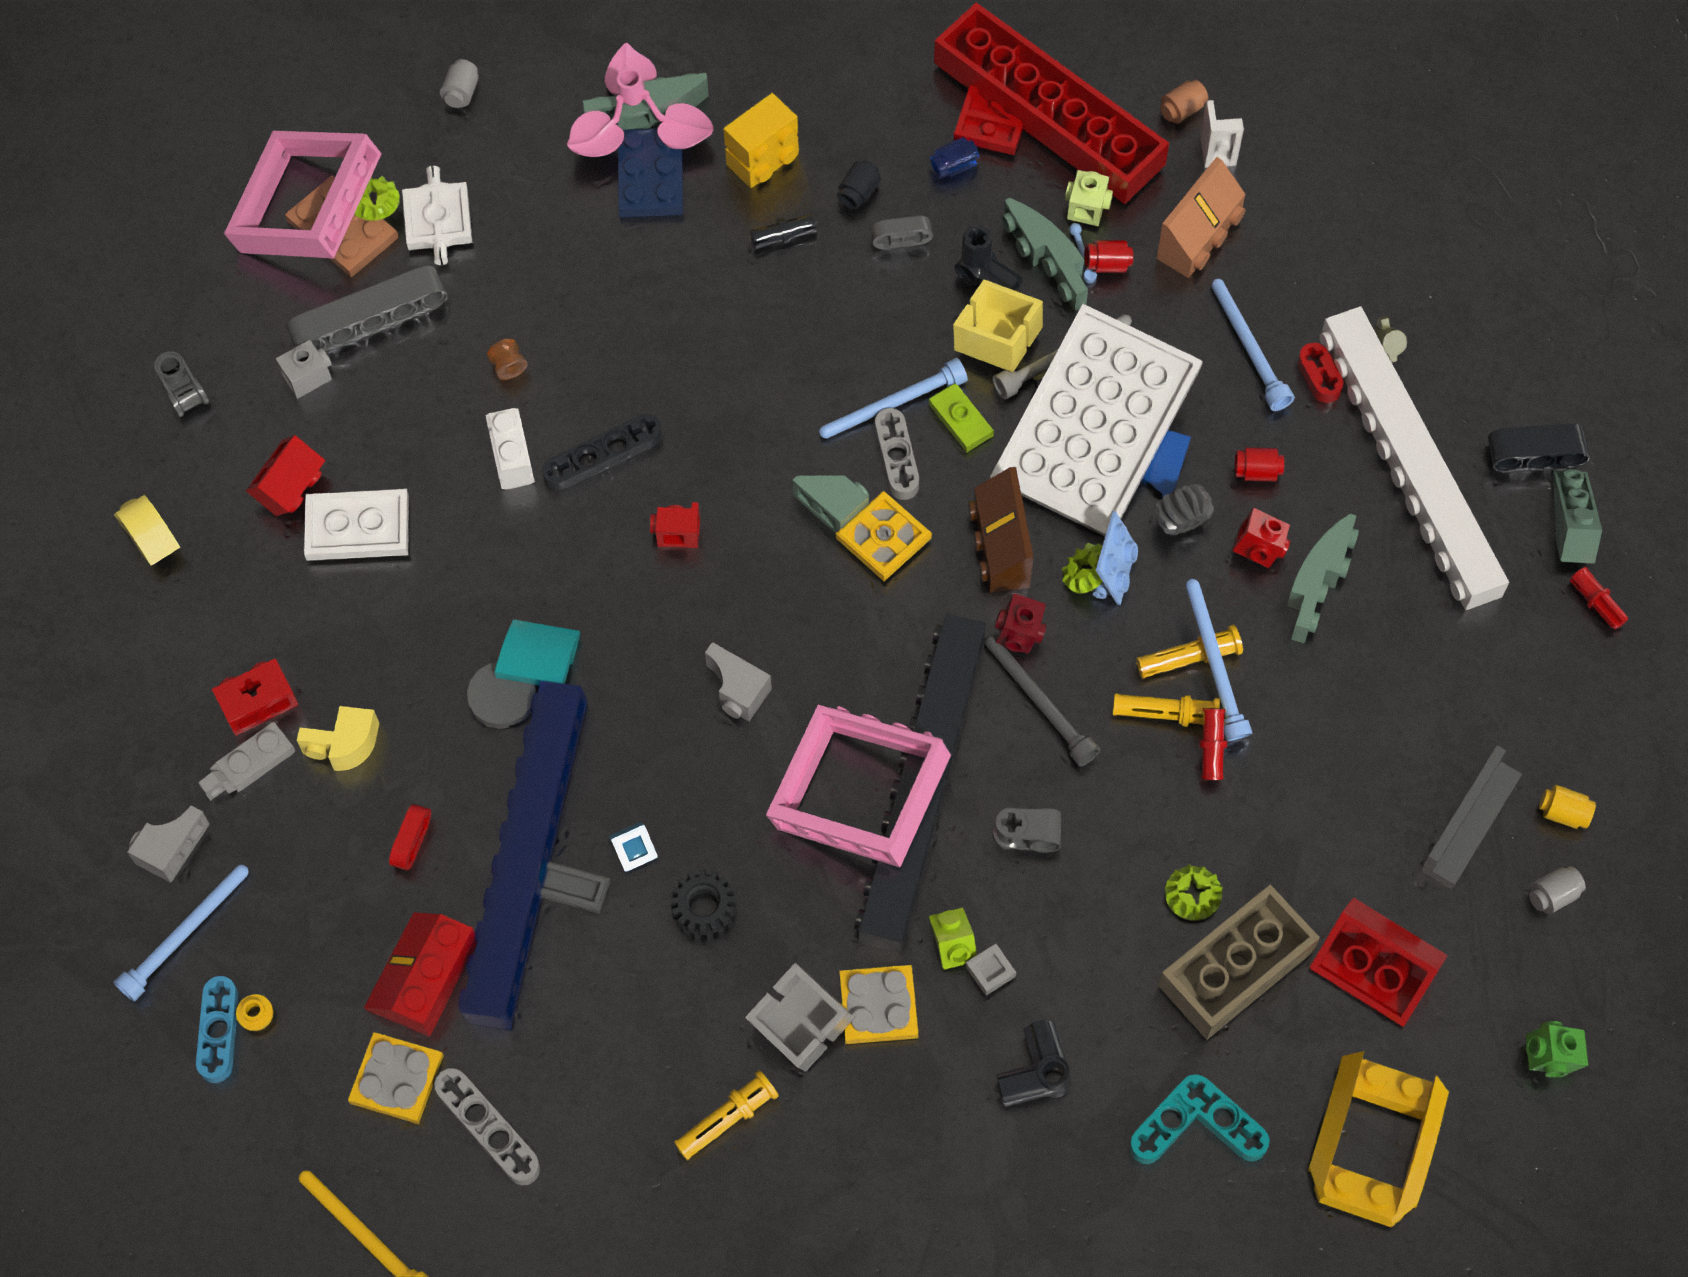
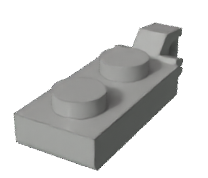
[199,722,295,801]

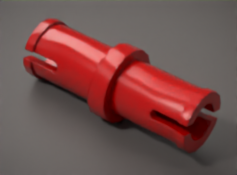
[1199,708,1227,780]

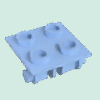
[1093,511,1138,605]

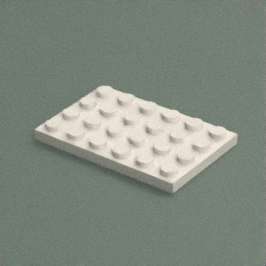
[990,304,1203,536]

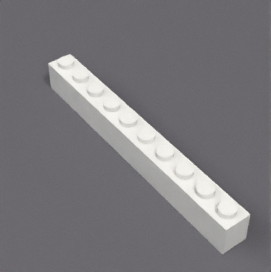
[1320,306,1509,611]

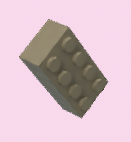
[1158,884,1320,1040]

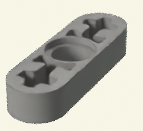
[875,408,919,500]

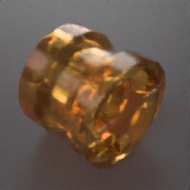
[487,339,527,380]

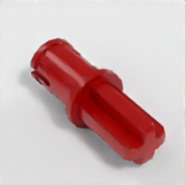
[1569,567,1628,629]

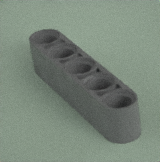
[287,266,448,352]

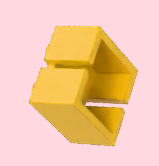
[723,93,799,188]

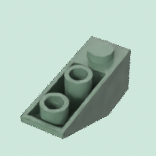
[1553,469,1602,563]

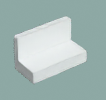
[1200,100,1244,168]

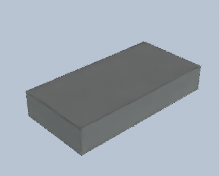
[531,860,611,914]

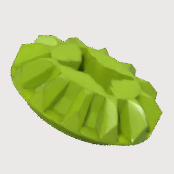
[354,175,400,221]
[1061,543,1103,593]
[1165,864,1223,921]

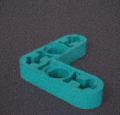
[1129,1074,1270,1164]

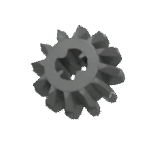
[1154,484,1214,535]

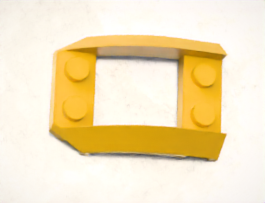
[1308,1051,1449,1227]

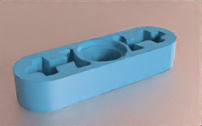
[196,976,239,1083]

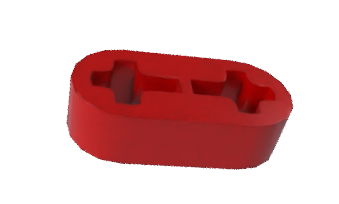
[1297,343,1344,403]
[389,803,431,871]

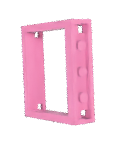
[224,131,381,258]
[766,705,951,867]

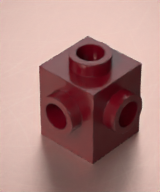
[994,593,1046,654]

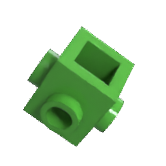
[1525,1021,1588,1078]

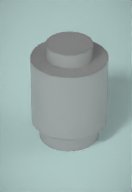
[440,59,479,108]
[1529,866,1586,914]

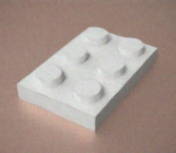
[304,489,409,561]

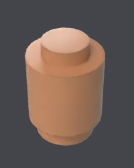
[1160,80,1208,124]

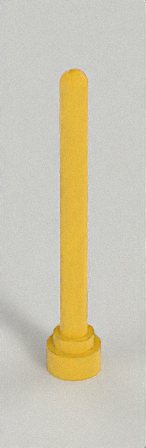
[299,1170,428,1277]

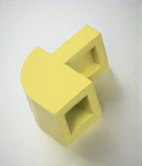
[113,495,180,565]
[297,706,379,771]

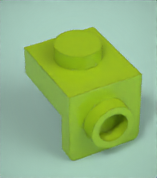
[928,907,977,969]

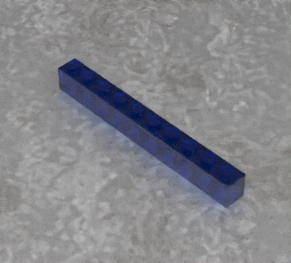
[458,681,588,1029]

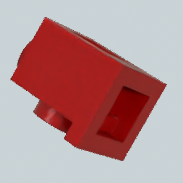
[650,502,700,548]

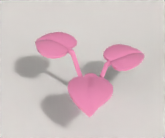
[567,43,714,157]

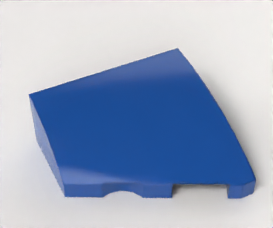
[1141,430,1191,499]

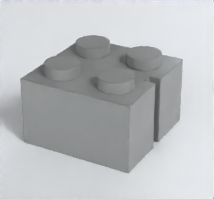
[745,963,855,1072]

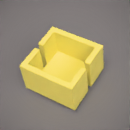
[953,280,1043,372]

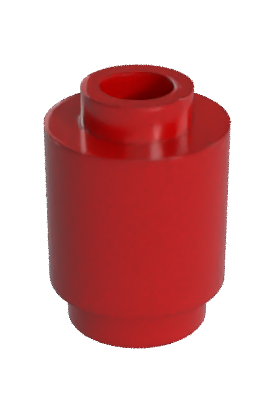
[1084,240,1133,273]
[1234,447,1284,482]

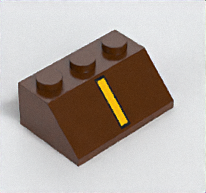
[968,467,1033,593]

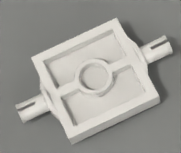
[402,166,473,265]

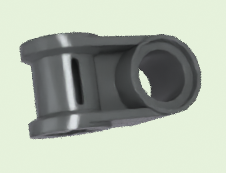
[154,351,209,418]
[993,807,1061,852]

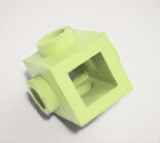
[1065,170,1113,226]

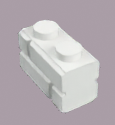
[485,408,535,490]

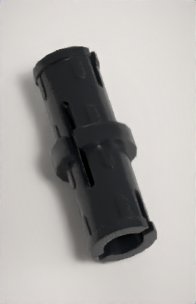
[750,213,817,250]

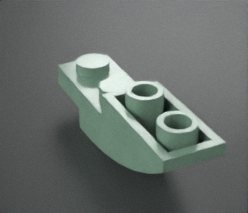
[583,73,709,130]
[1001,198,1088,312]
[1287,514,1359,643]

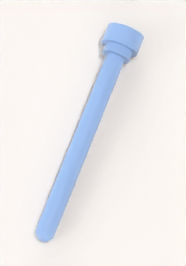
[1211,278,1295,411]
[819,357,968,438]
[1186,579,1253,742]
[113,865,248,1002]

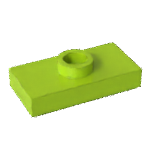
[929,384,994,453]

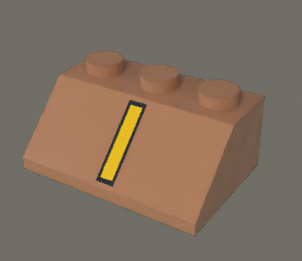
[1156,157,1246,278]

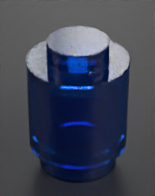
[930,137,979,179]

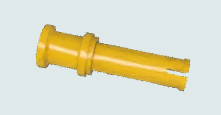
[1136,625,1243,679]
[1113,693,1220,727]
[674,1070,779,1161]

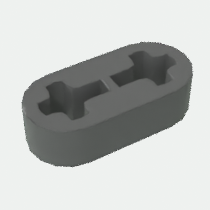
[870,216,933,249]

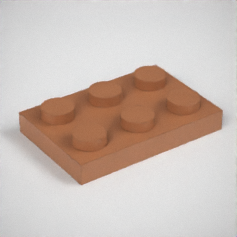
[285,176,399,278]

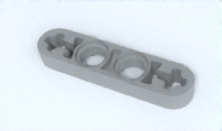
[434,1068,541,1185]

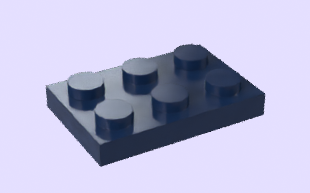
[618,129,683,217]

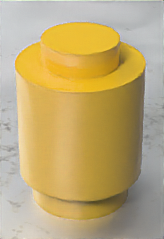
[1539,784,1596,829]

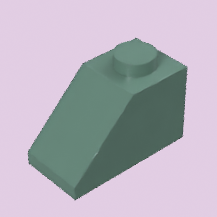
[792,475,869,533]

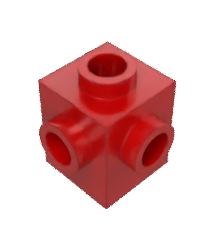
[1233,508,1290,568]

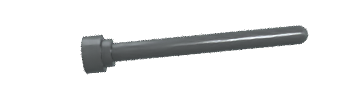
[984,635,1101,767]

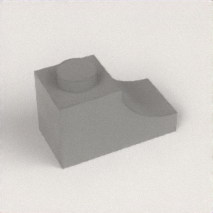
[705,642,772,722]
[127,805,210,883]

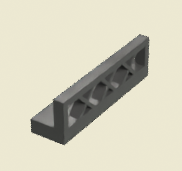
[1421,745,1522,889]

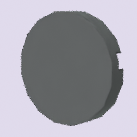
[467,662,537,729]

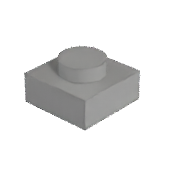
[966,944,1016,996]

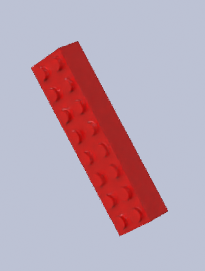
[934,2,1169,204]

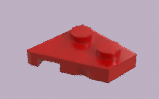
[953,85,1023,156]

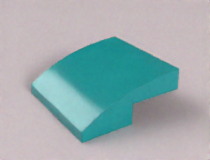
[495,619,580,689]

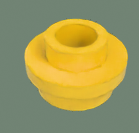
[236,994,273,1031]

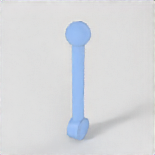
[1069,223,1097,283]

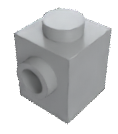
[276,340,332,399]

